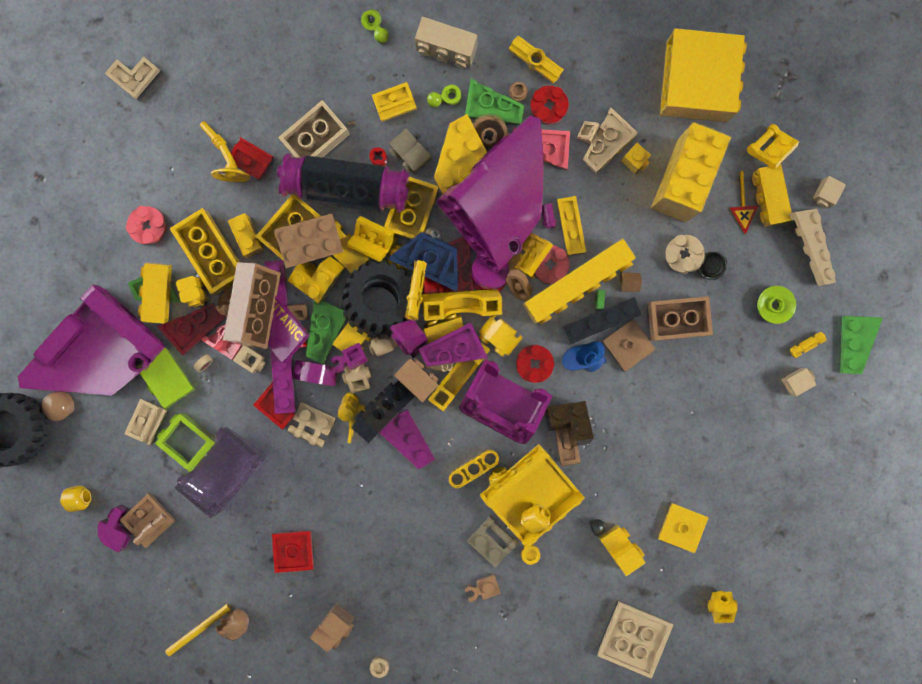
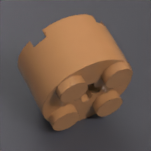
[473,113,509,152]

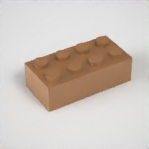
[223,263,281,349]

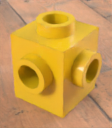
[708,591,738,623]

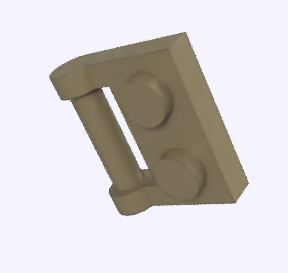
[467,516,519,568]

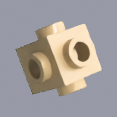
[342,363,371,393]

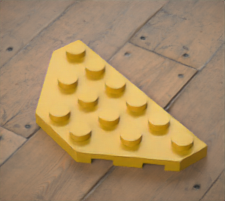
[434,114,487,194]

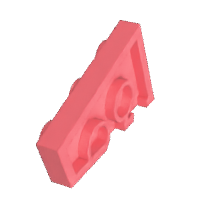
[513,127,570,171]

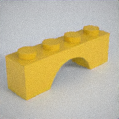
[421,289,502,321]
[428,343,491,412]

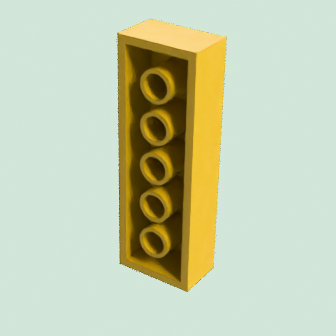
[522,239,636,325]

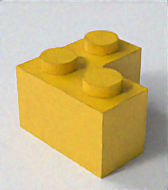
[288,256,345,303]
[598,524,646,576]

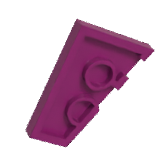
[419,323,488,367]
[380,410,436,469]

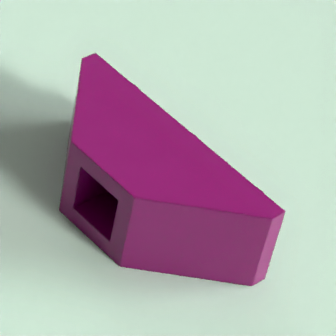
[390,320,428,358]

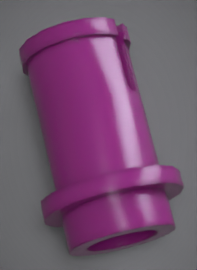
[542,203,557,229]

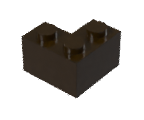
[545,401,594,447]

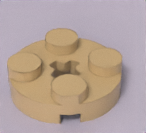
[666,235,705,274]

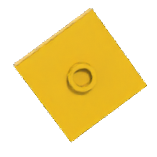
[658,503,709,553]

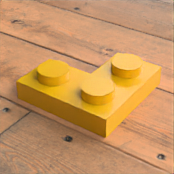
[515,233,553,277]

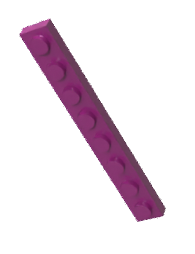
[264,260,296,414]

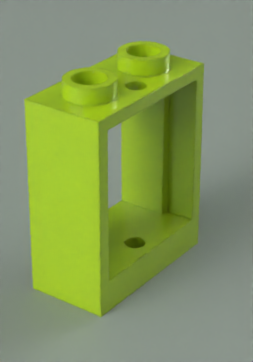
[155,413,220,473]

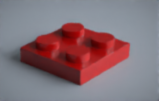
[272,530,314,573]

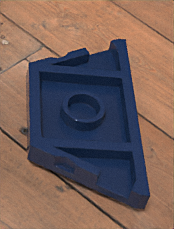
[389,231,458,291]

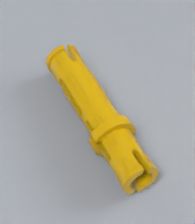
[405,260,427,320]

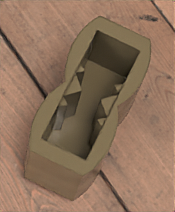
[389,128,432,174]

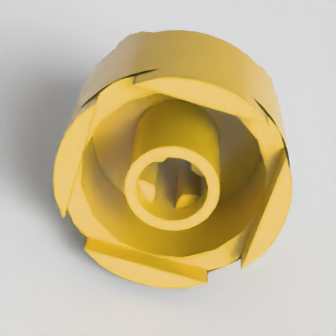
[479,315,523,357]

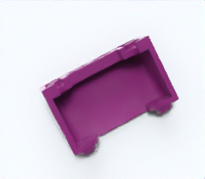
[459,359,553,444]

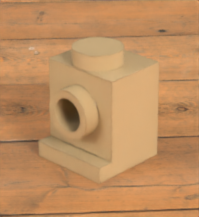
[233,346,266,373]

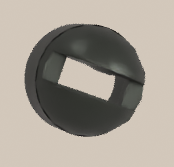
[589,519,606,536]

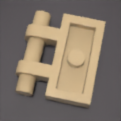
[287,402,336,448]

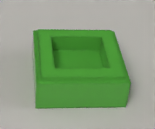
[594,290,605,311]

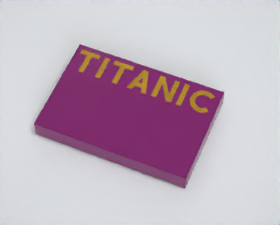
[268,295,310,363]

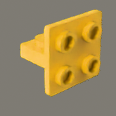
[347,216,398,262]

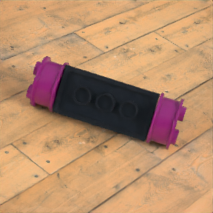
[277,153,409,213]

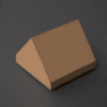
[620,272,642,292]
[287,303,309,321]

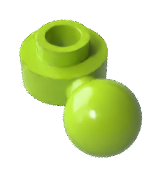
[361,9,389,43]
[427,85,462,108]

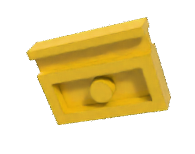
[372,82,417,122]

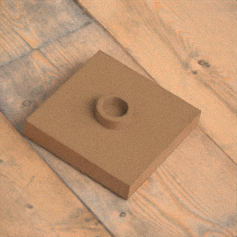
[602,319,656,372]

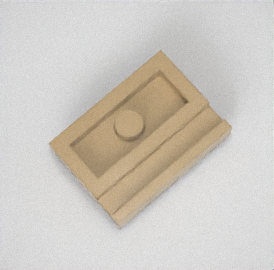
[124,399,168,446]

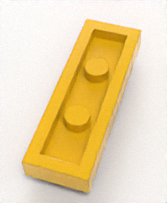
[556,196,586,256]

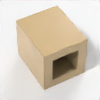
[812,176,846,208]
[781,368,817,396]

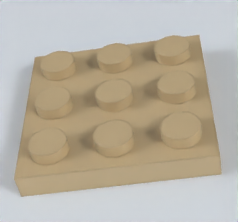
[597,601,674,679]

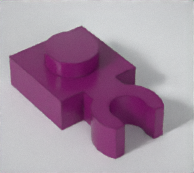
[331,343,368,373]

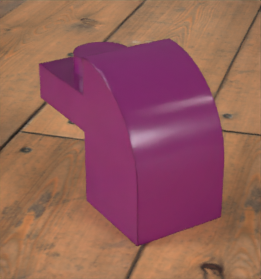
[293,360,337,386]
[97,505,132,553]

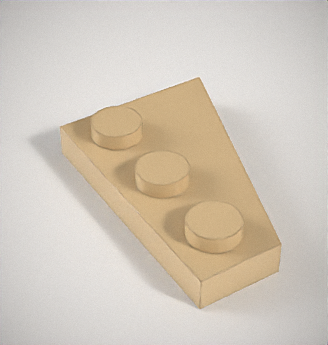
[583,108,638,174]

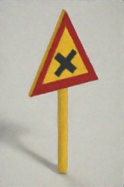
[729,170,759,235]

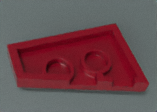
[448,236,474,292]
[157,303,226,355]

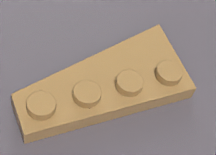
[789,209,836,286]

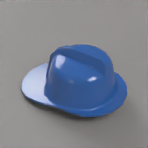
[562,341,606,372]

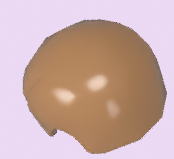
[41,391,74,421]

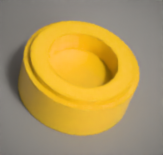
[521,545,540,565]

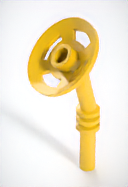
[200,121,250,182]

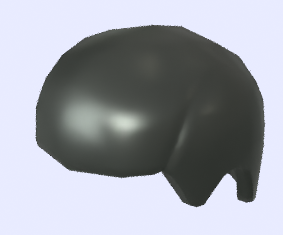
[698,252,728,280]

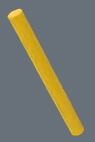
[165,603,232,656]

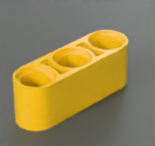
[449,449,499,488]

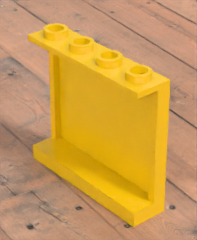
[480,444,585,549]

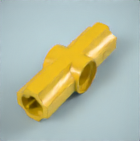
[508,35,564,84]

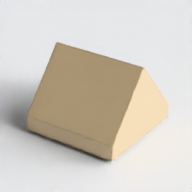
[577,121,600,145]

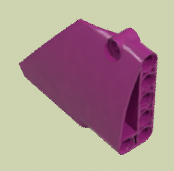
[437,116,543,273]
[17,284,166,396]

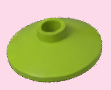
[757,286,796,324]

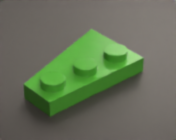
[465,78,524,126]

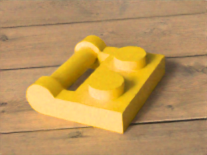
[747,124,799,170]

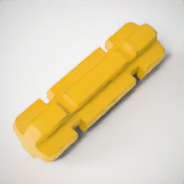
[790,332,827,358]

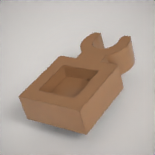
[465,574,501,602]

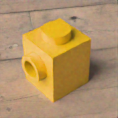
[621,143,651,174]

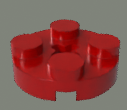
[530,86,569,125]
[516,345,555,383]

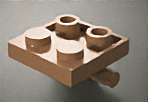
[120,493,176,548]

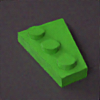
[306,300,346,365]
[840,316,883,374]

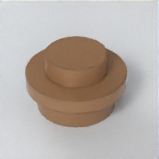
[509,82,528,101]

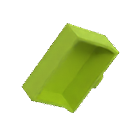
[137,348,196,409]

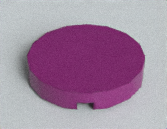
[471,256,510,290]

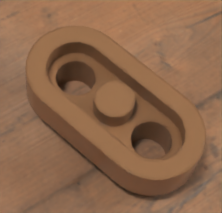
[506,269,533,300]

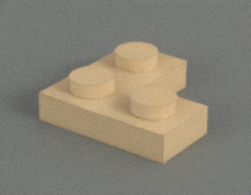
[105,56,160,99]

